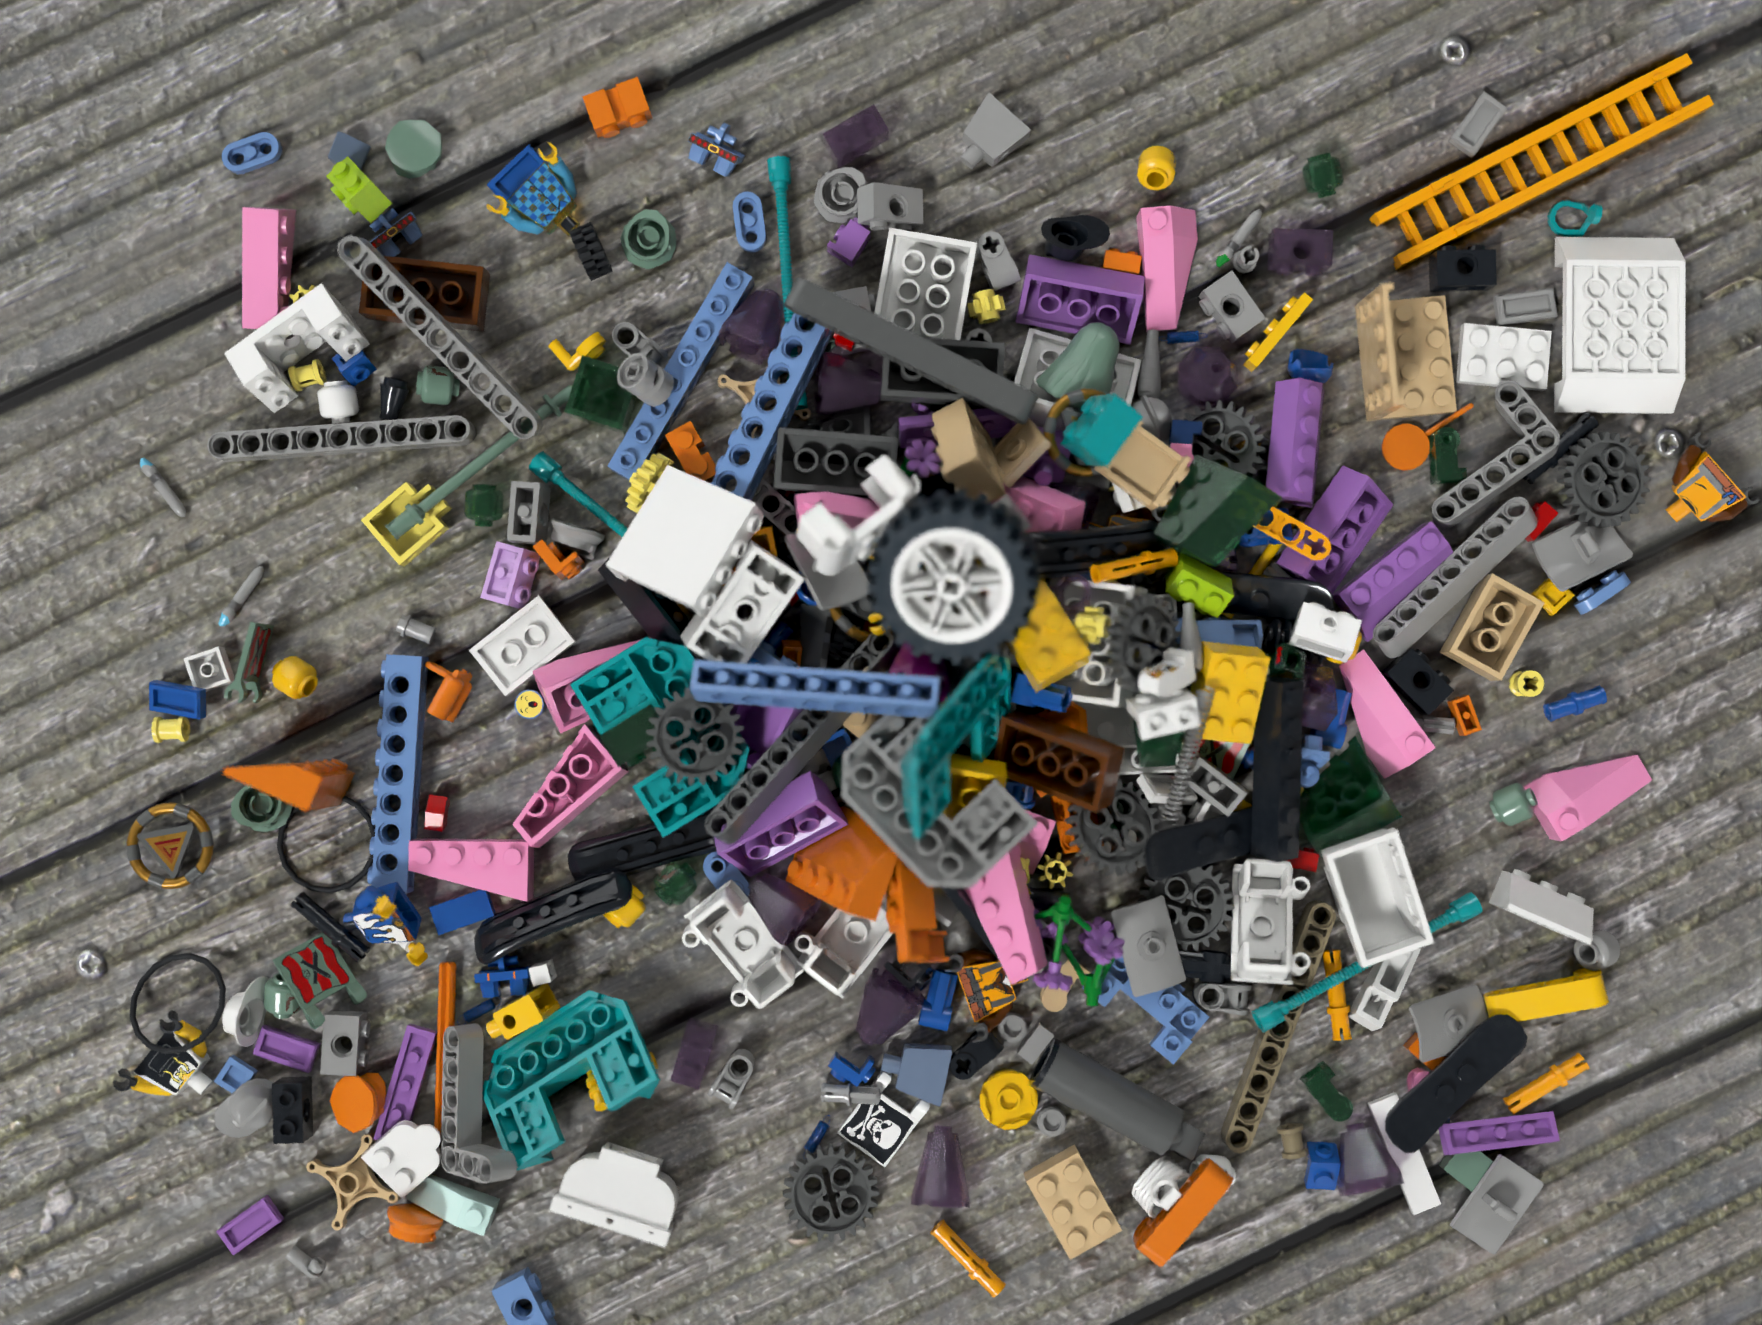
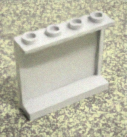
[606,465,764,618]

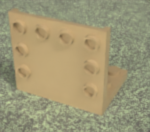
[1355,283,1457,421]

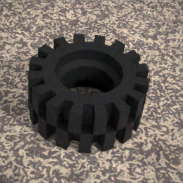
[569,222,613,281]
[828,612,865,663]

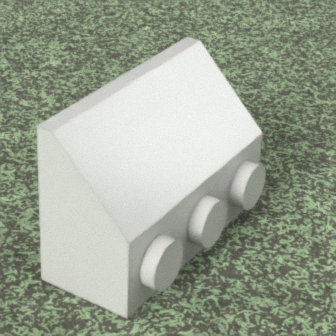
[1489,869,1594,945]

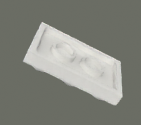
[1456,323,1552,391]
[469,595,576,696]

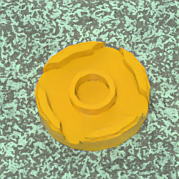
[979,1069,1038,1130]

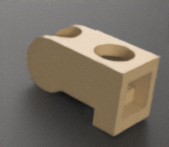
[1040,959,1090,1012]

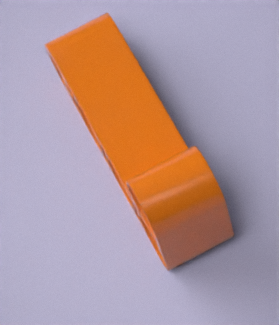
[1133,1158,1233,1267]

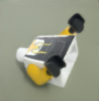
[113,1010,213,1096]

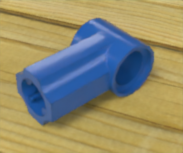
[1011,672,1072,712]
[1310,687,1352,749]
[918,968,958,1032]

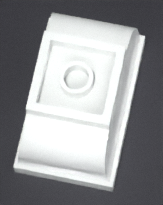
[1322,828,1434,968]
[549,1142,679,1247]

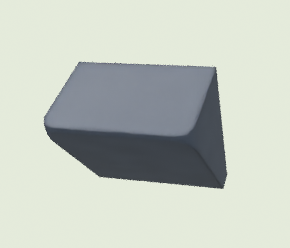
[328,131,371,170]

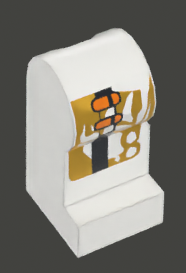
[1138,648,1196,698]

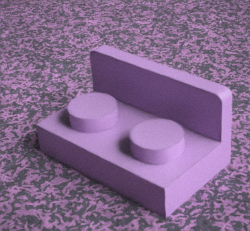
[480,541,540,609]

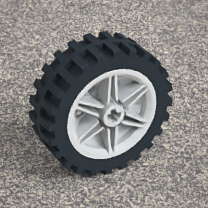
[868,489,1040,665]

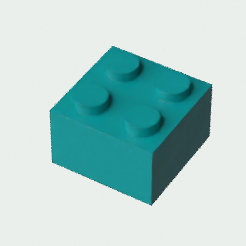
[1060,394,1143,466]

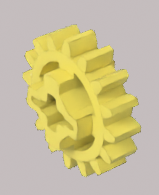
[625,453,674,513]

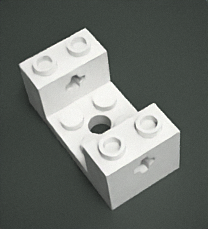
[224,283,370,413]
[681,539,804,664]

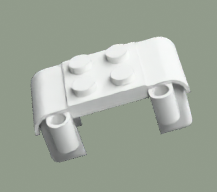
[797,455,920,576]
[1231,858,1310,985]
[682,879,804,1009]
[795,894,893,999]

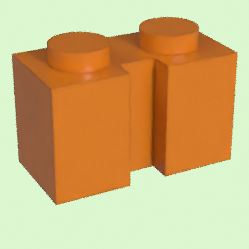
[582,77,653,138]
[665,421,716,483]

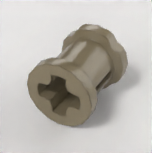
[1277,1123,1308,1159]

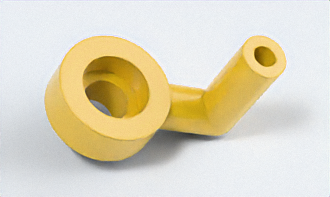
[548,332,606,371]

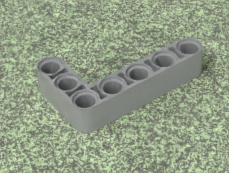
[1432,380,1560,529]
[441,1023,517,1184]

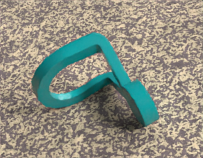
[1547,200,1603,237]

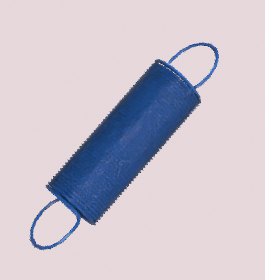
[1158,330,1208,344]
[457,997,501,1025]
[803,1115,830,1159]

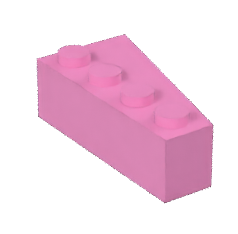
[242,207,296,329]
[989,476,1085,533]
[512,724,629,848]
[408,838,534,902]
[964,844,1048,984]

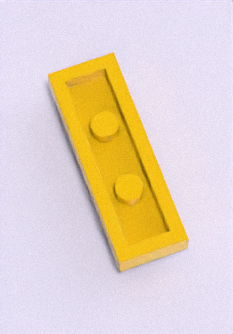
[1243,292,1313,372]

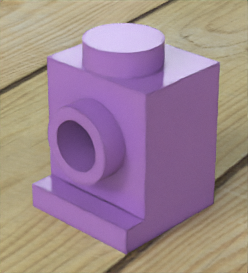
[827,217,871,267]

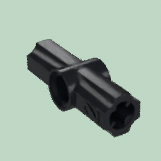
[1179,950,1257,984]

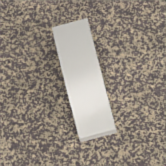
[1348,948,1421,1031]

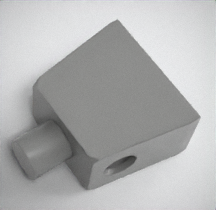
[960,93,1031,169]

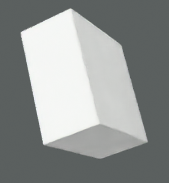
[183,646,235,692]

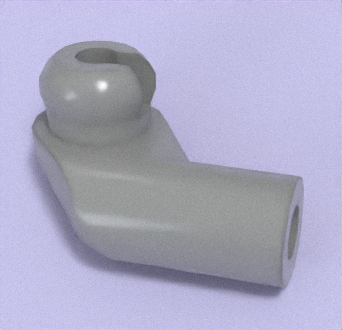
[285,1246,326,1279]

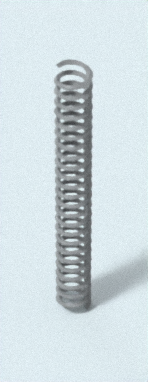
[1162,685,1215,826]

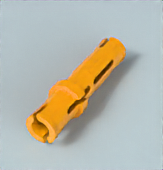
[1090,548,1178,584]
[1322,949,1352,1041]
[1502,1052,1590,1115]
[930,1219,1006,1298]

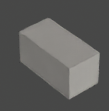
[1016,1021,1055,1065]

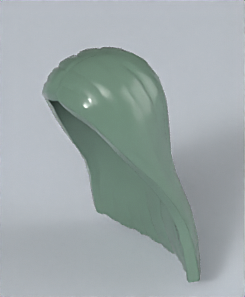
[1036,322,1120,409]

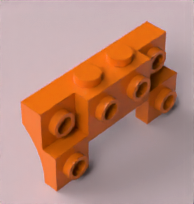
[886,857,949,963]

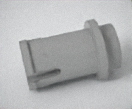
[1233,246,1259,273]
[396,615,436,645]

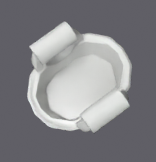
[1131,1156,1191,1218]

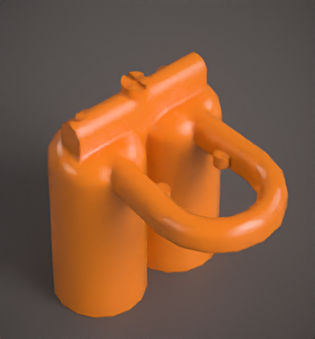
[424,661,472,723]

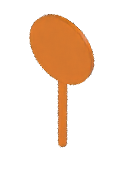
[1382,403,1474,471]

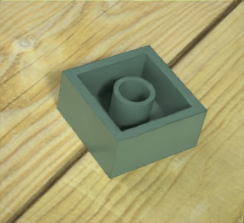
[1438,1151,1493,1192]

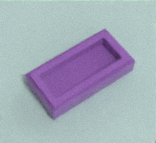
[253,1025,321,1073]
[216,1195,284,1255]

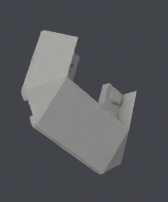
[842,715,1038,888]

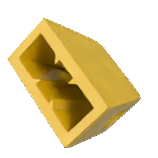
[486,983,561,1040]

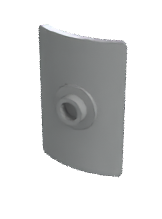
[1532,520,1633,592]
[784,534,870,610]
[1111,895,1186,997]
[1409,985,1488,1063]
[1450,1154,1544,1254]

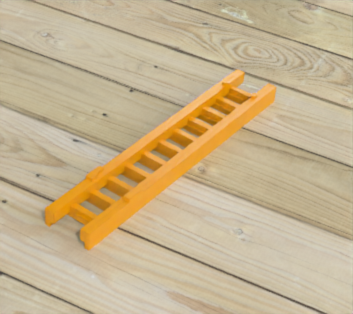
[1369,53,1714,270]

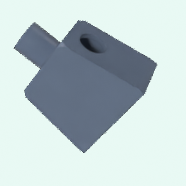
[881,1043,952,1106]

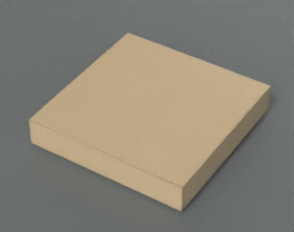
[994,418,1052,488]

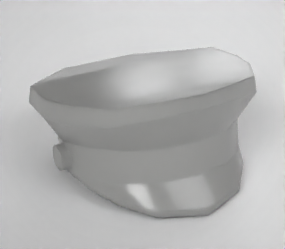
[814,167,867,224]
[550,518,605,560]

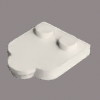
[361,1120,441,1199]

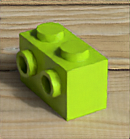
[326,156,392,223]
[1165,552,1234,618]

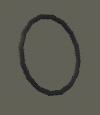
[277,795,375,893]
[130,953,226,1054]

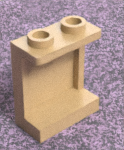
[1093,421,1192,510]

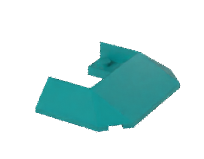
[570,637,750,838]
[901,652,1011,840]
[482,990,660,1171]

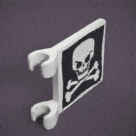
[837,1071,930,1167]

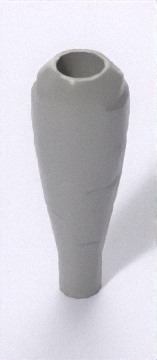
[1138,330,1161,399]
[1180,603,1204,673]

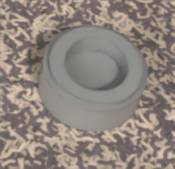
[997,1012,1027,1043]
[1036,1105,1067,1137]

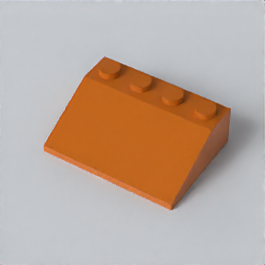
[222,759,355,811]
[785,806,898,921]

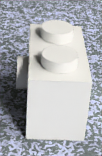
[1289,602,1362,663]

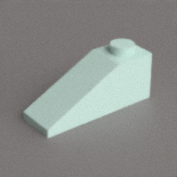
[406,1174,500,1236]

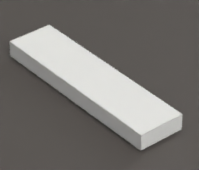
[1367,1092,1441,1215]

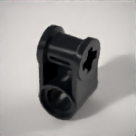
[949,1031,1004,1080]

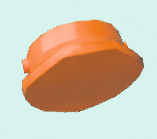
[330,1072,387,1133]
[387,1203,443,1243]

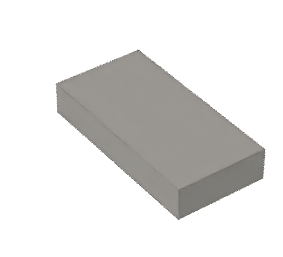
[1448,91,1508,158]
[1493,288,1558,326]

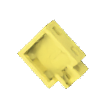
[361,482,452,567]

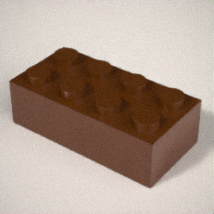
[359,256,490,332]
[993,709,1125,813]

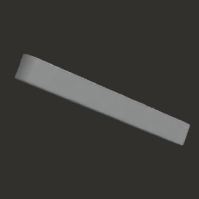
[338,236,543,439]
[207,415,476,462]

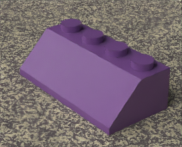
[1016,254,1145,344]
[1265,378,1324,508]
[1276,466,1393,594]
[1332,521,1453,642]
[714,771,848,877]

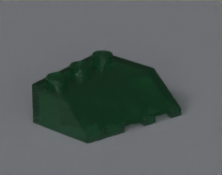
[1153,455,1283,567]
[1299,736,1402,859]

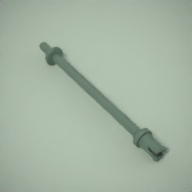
[385,384,577,540]

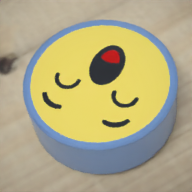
[514,690,546,719]

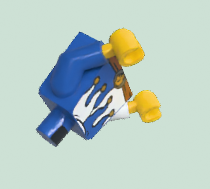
[343,882,428,967]

